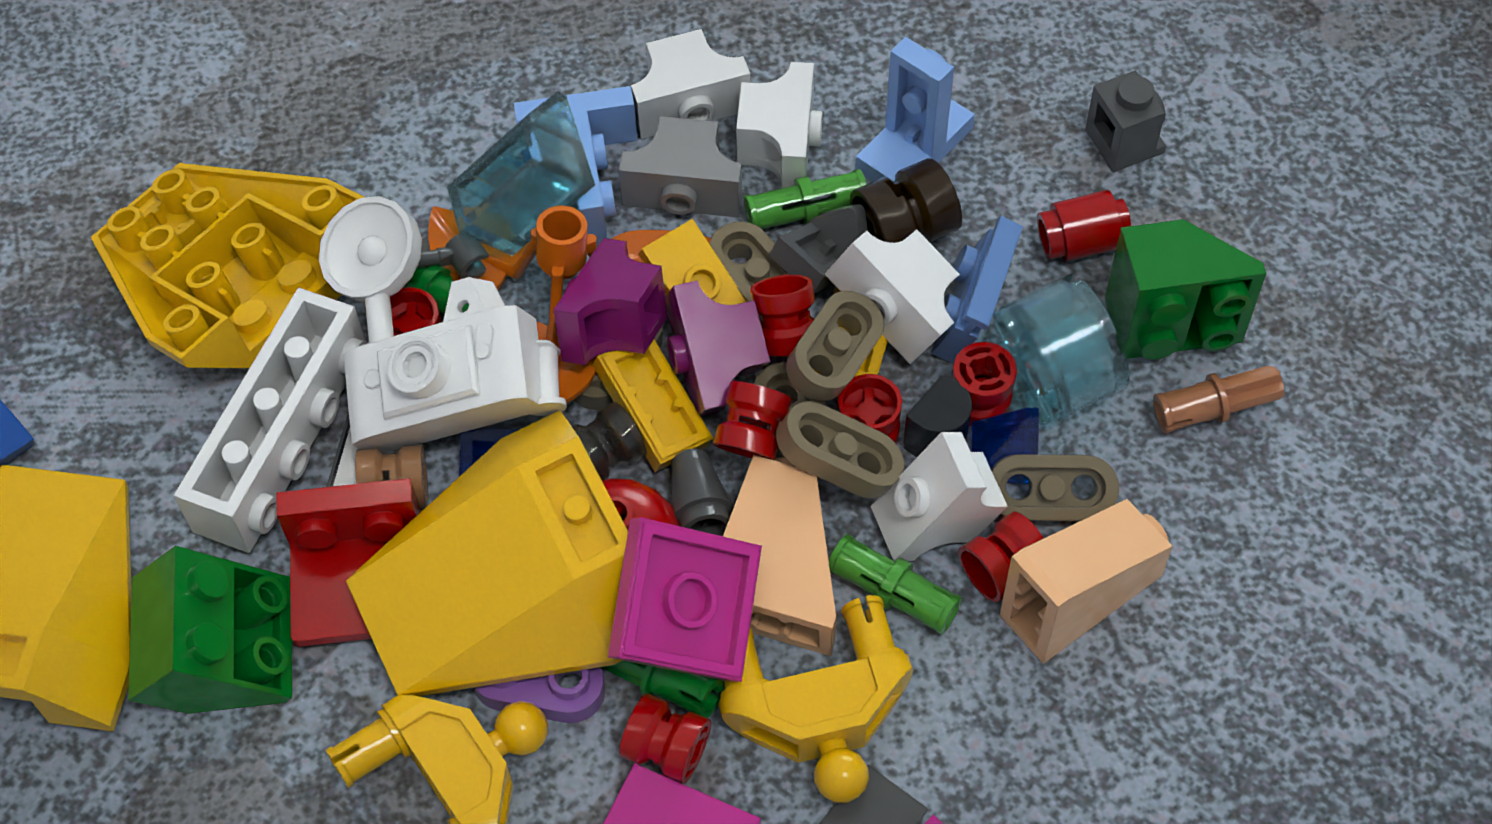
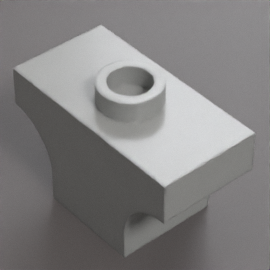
[619,116,743,218]

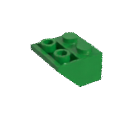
[1105,219,1267,360]
[128,545,292,714]

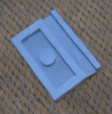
[932,216,1023,364]

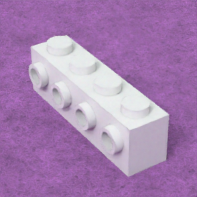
[173,287,368,553]

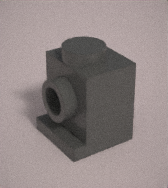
[1085,70,1166,172]

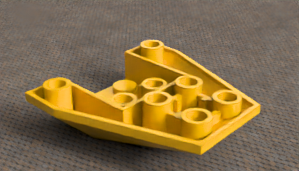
[90,163,364,368]
[346,410,628,696]
[0,465,132,732]

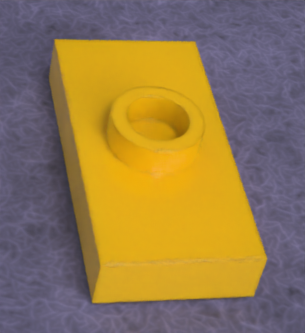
[638,218,746,305]
[592,339,714,472]

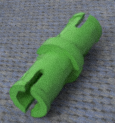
[744,169,866,229]
[829,534,963,635]

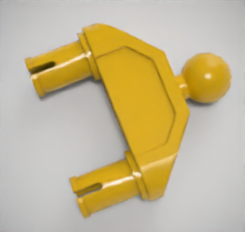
[718,595,913,803]
[325,695,548,824]

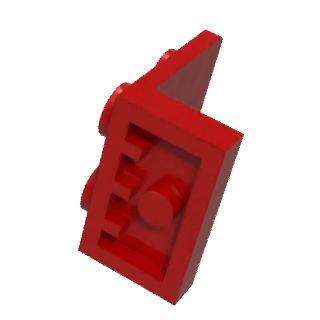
[276,478,421,647]

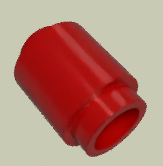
[1037,190,1131,262]

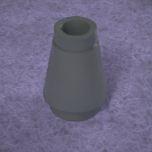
[671,449,734,536]

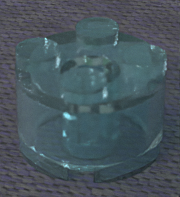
[993,274,1130,425]

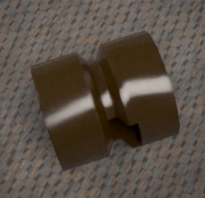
[850,158,962,243]

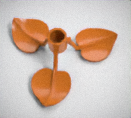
[428,205,711,403]

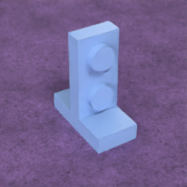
[855,36,975,183]
[514,86,638,243]

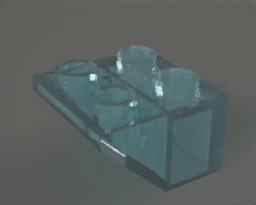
[447,92,595,256]

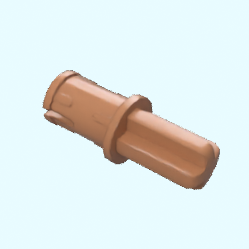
[1153,366,1284,434]

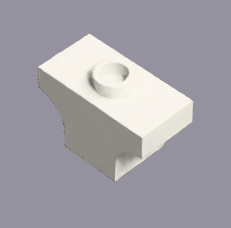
[631,29,751,139]
[736,62,823,188]
[825,229,960,364]
[871,432,1008,561]

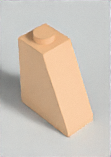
[723,455,836,656]
[1000,499,1173,664]

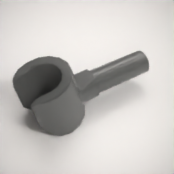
[417,232,489,279]

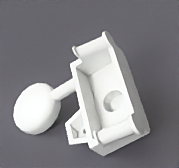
[319,196,567,456]

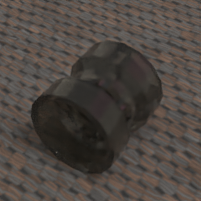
[572,402,647,481]

